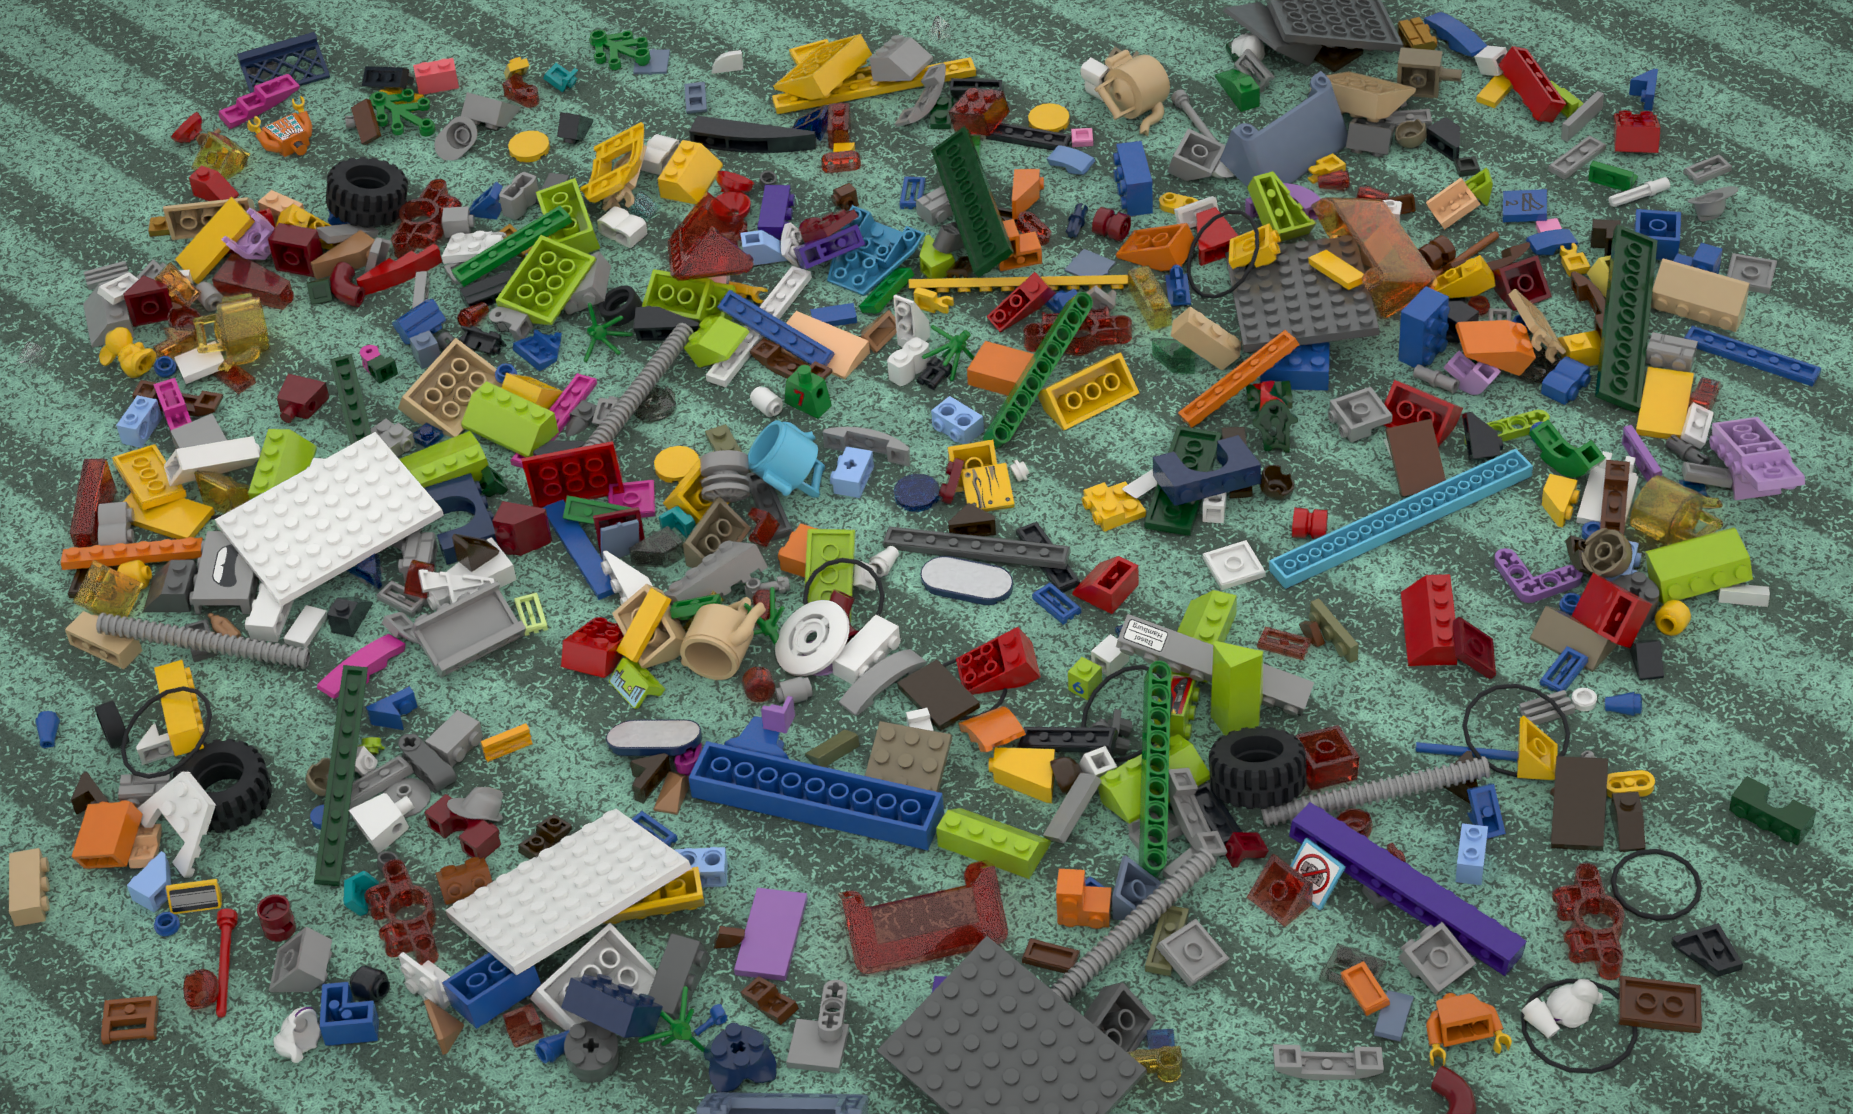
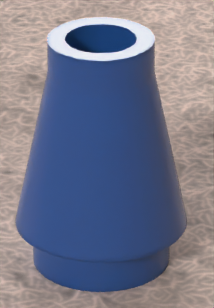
[1605,691,1642,716]
[35,711,60,748]
[535,1030,570,1063]

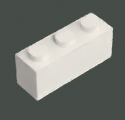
[832,615,901,685]

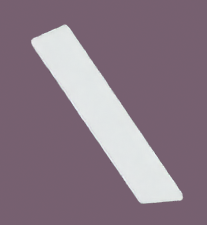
[1122,469,1158,498]

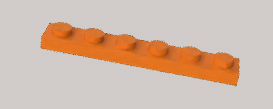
[1178,330,1299,428]
[60,537,203,570]

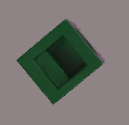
[360,345,398,384]

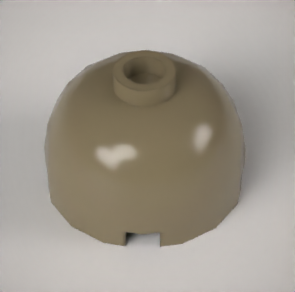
[1582,528,1633,578]

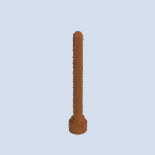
[1422,231,1499,284]

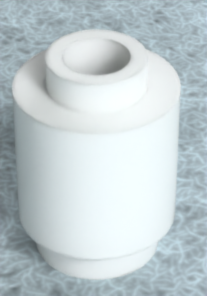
[750,386,783,417]

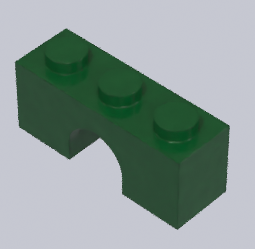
[1729,776,1816,846]

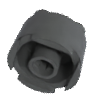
[1612,572,1659,628]
[564,1021,620,1083]

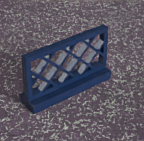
[237,32,330,93]

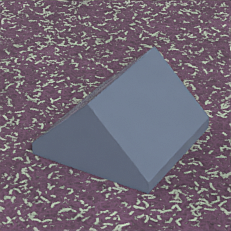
[1112,855,1162,925]

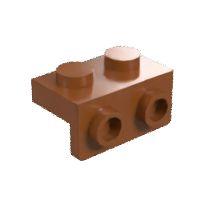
[435,857,492,905]

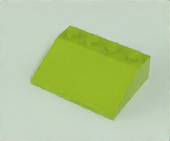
[496,235,597,325]
[399,431,489,488]

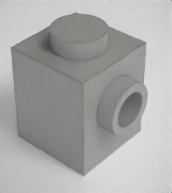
[442,206,475,238]

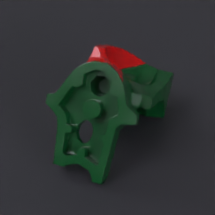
[1246,381,1298,453]

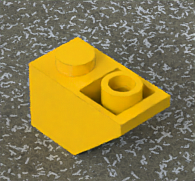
[1542,474,1580,528]

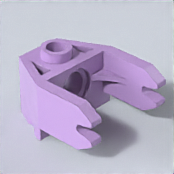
[221,208,274,260]

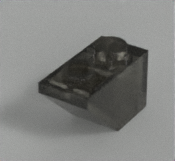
[629,526,685,568]

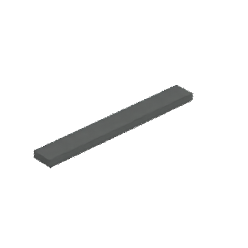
[883,526,1071,569]

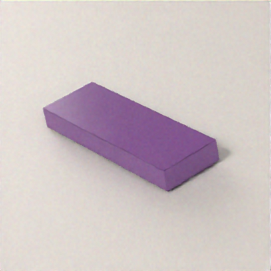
[1622,425,1662,487]

